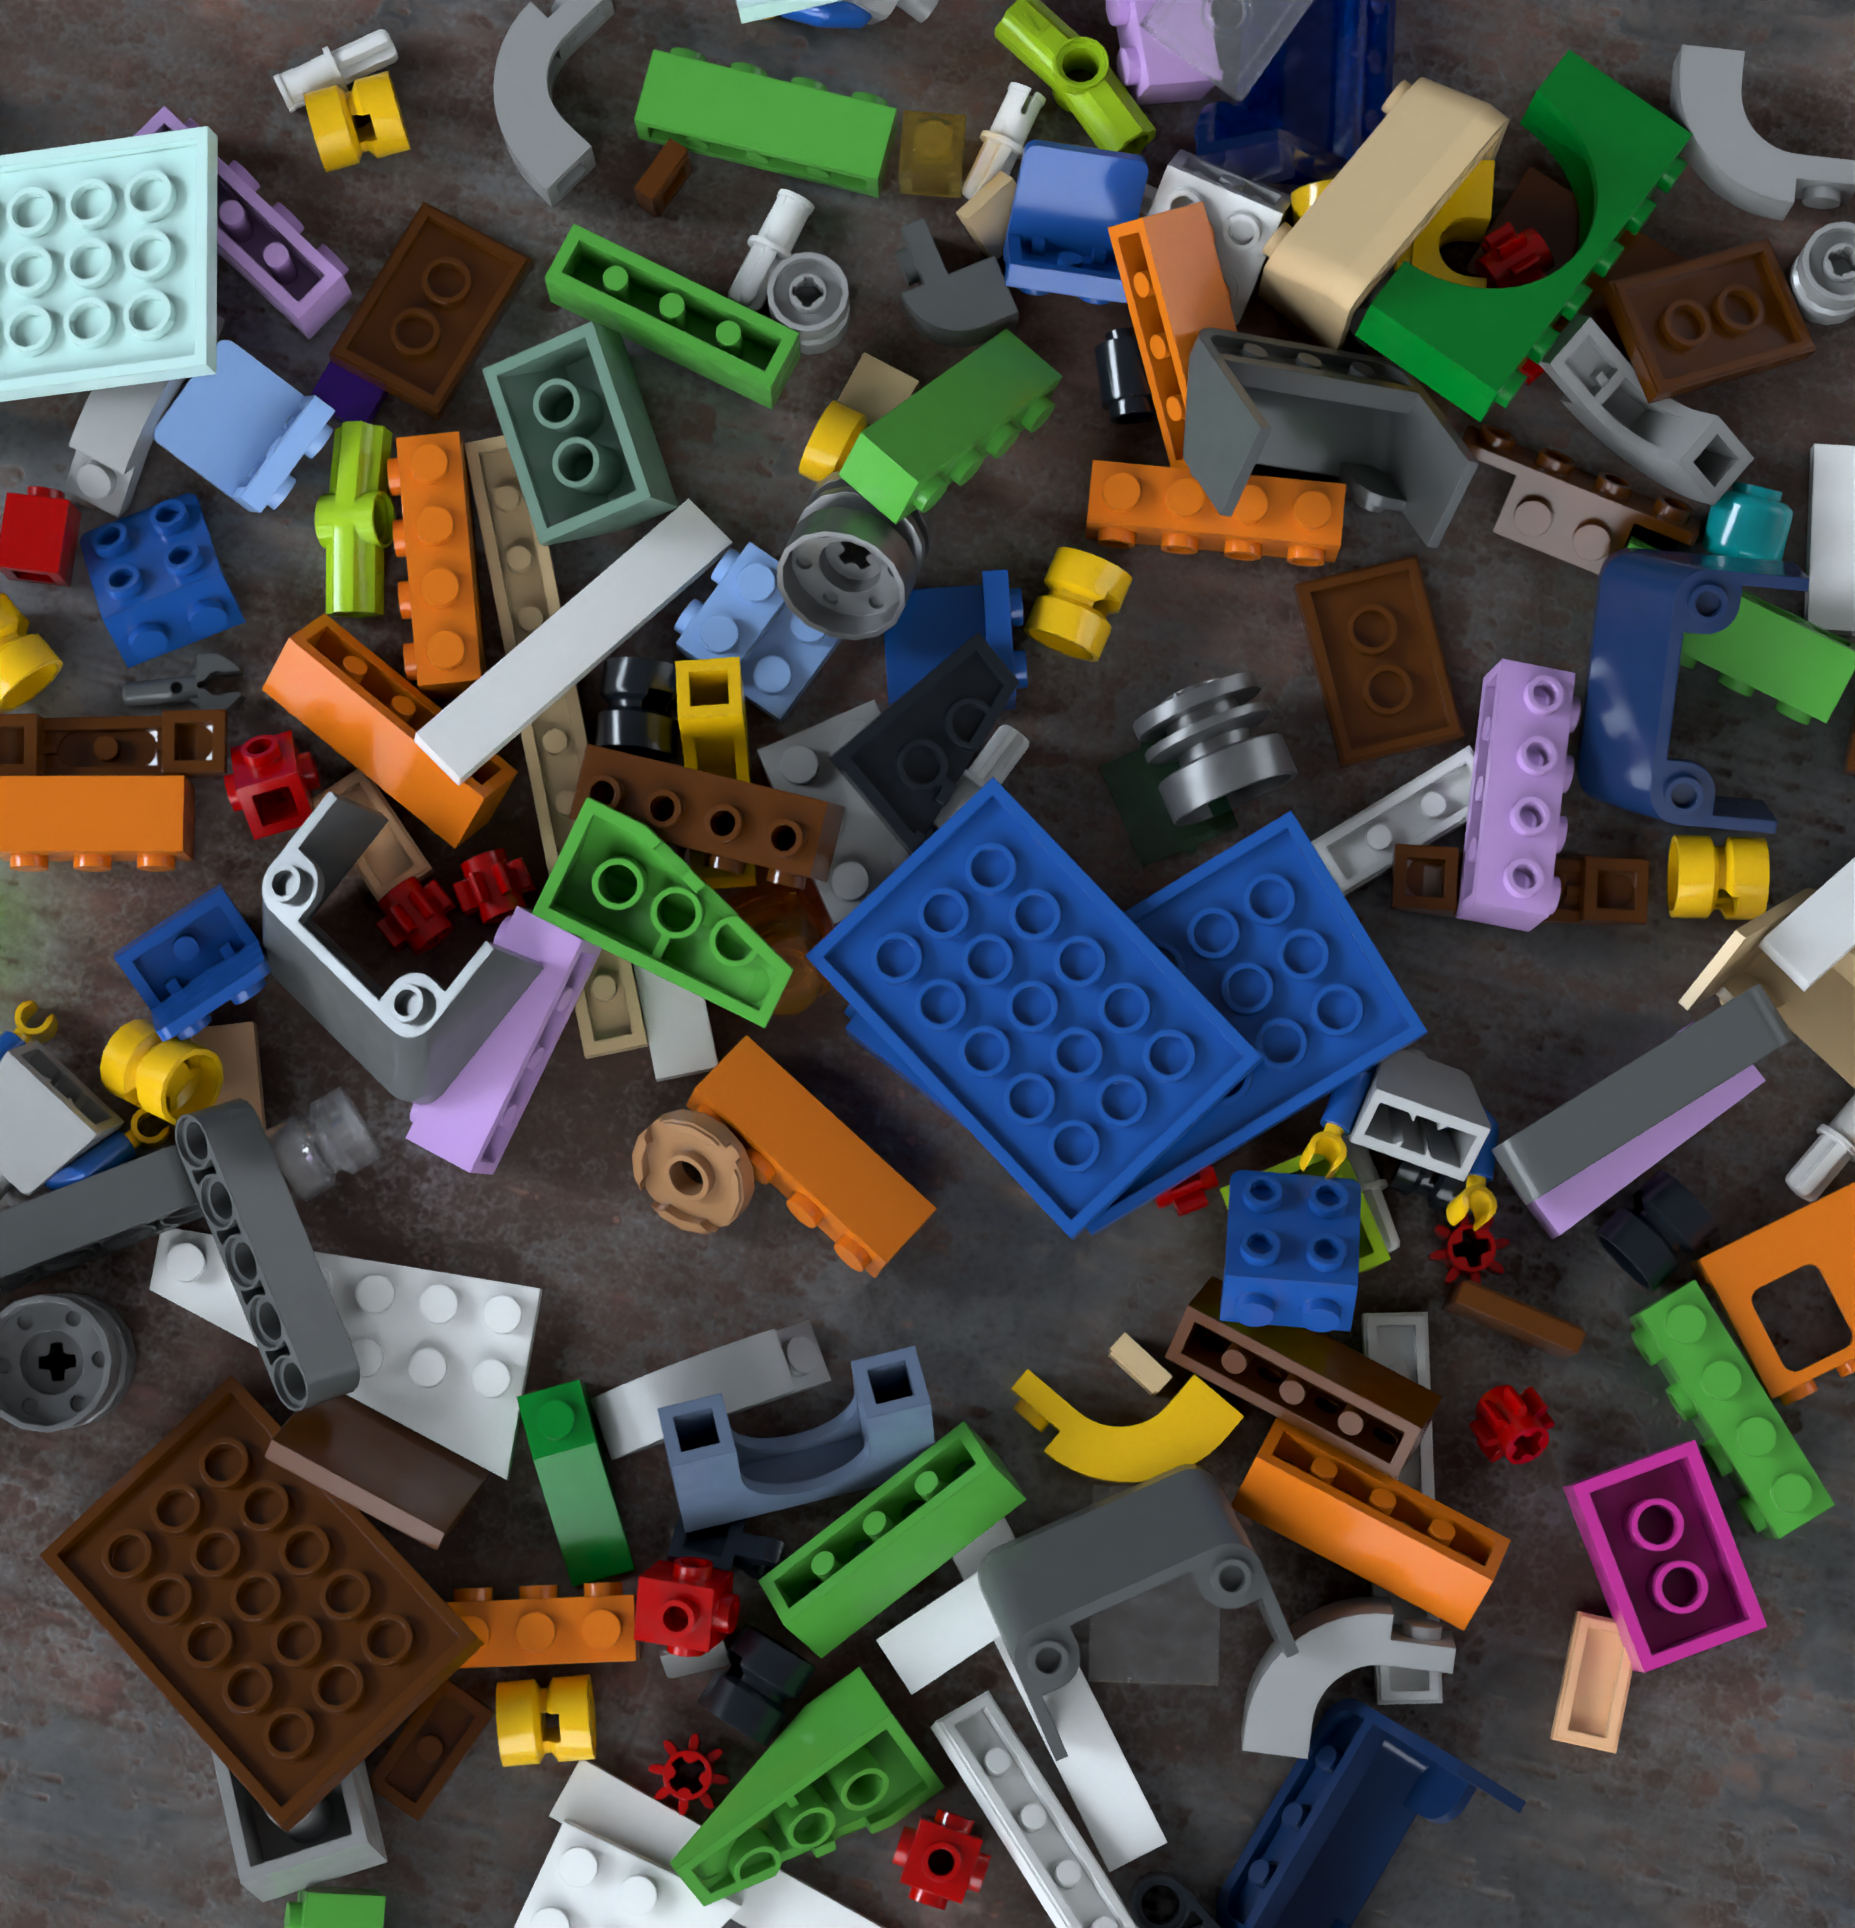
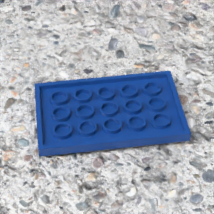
[805,777,1264,1240]
[1087,811,1428,1236]

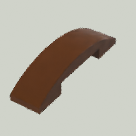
[0,709,228,779]
[1390,844,1649,925]

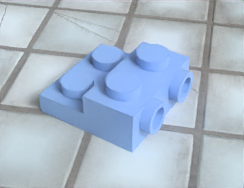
[674,541,842,724]

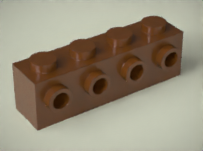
[569,744,845,890]
[1165,1276,1443,1480]

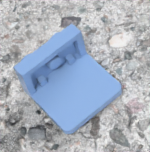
[153,340,335,513]

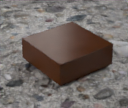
[634,138,692,218]

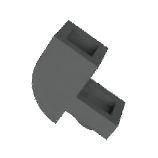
[894,218,1019,348]

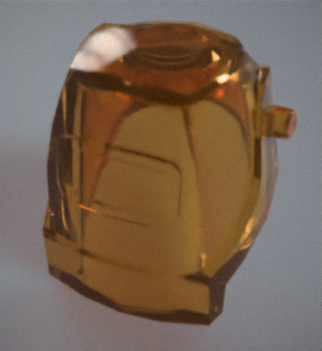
[727,883,831,1017]

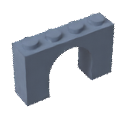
[657,1346,935,1533]

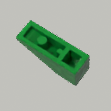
[516,1379,636,1587]

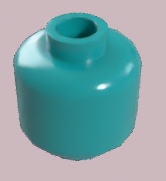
[1702,481,1793,561]

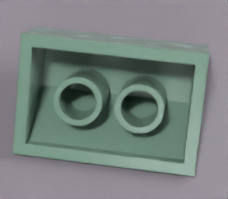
[482,321,679,546]

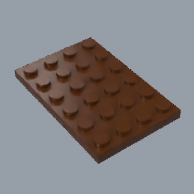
[39,1375,484,1832]

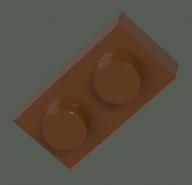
[369,1678,496,1822]

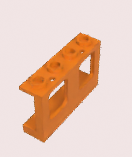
[1690,1181,1855,1406]

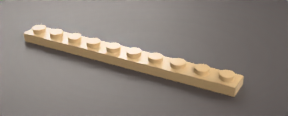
[464,435,649,1059]

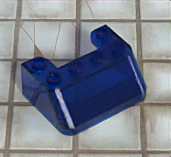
[1195,0,1396,185]

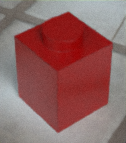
[0,486,82,587]

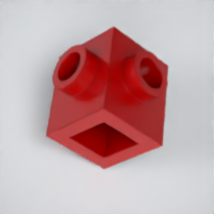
[224,730,321,840]
[633,1557,740,1657]
[892,1809,991,1910]

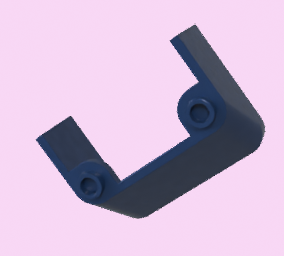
[1576,548,1810,834]
[1216,1698,1526,1928]

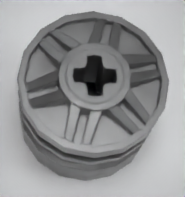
[777,471,933,640]
[1132,672,1298,826]
[0,1293,137,1433]

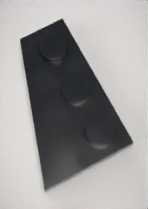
[829,632,1019,856]

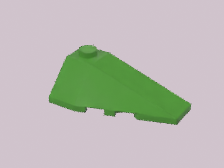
[531,796,794,1028]
[670,1667,945,1906]

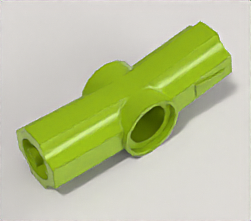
[994,0,1156,155]
[314,421,396,618]

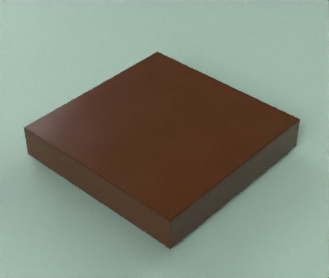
[1442,1279,1587,1359]

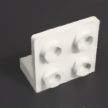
[1148,149,1291,325]

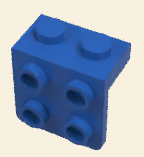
[1003,140,1149,305]
[80,493,245,668]
[884,569,1028,710]
[113,883,272,1042]
[1220,1170,1361,1332]

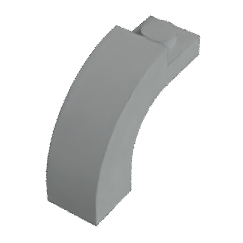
[493,0,615,208]
[1670,44,1855,221]
[1539,314,1754,506]
[64,315,225,518]
[590,1320,831,1460]
[1241,1596,1456,1759]

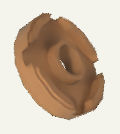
[632,1109,755,1234]

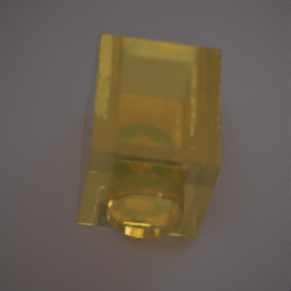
[899,110,966,198]

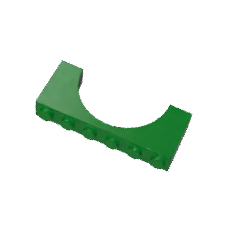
[1355,50,1693,422]

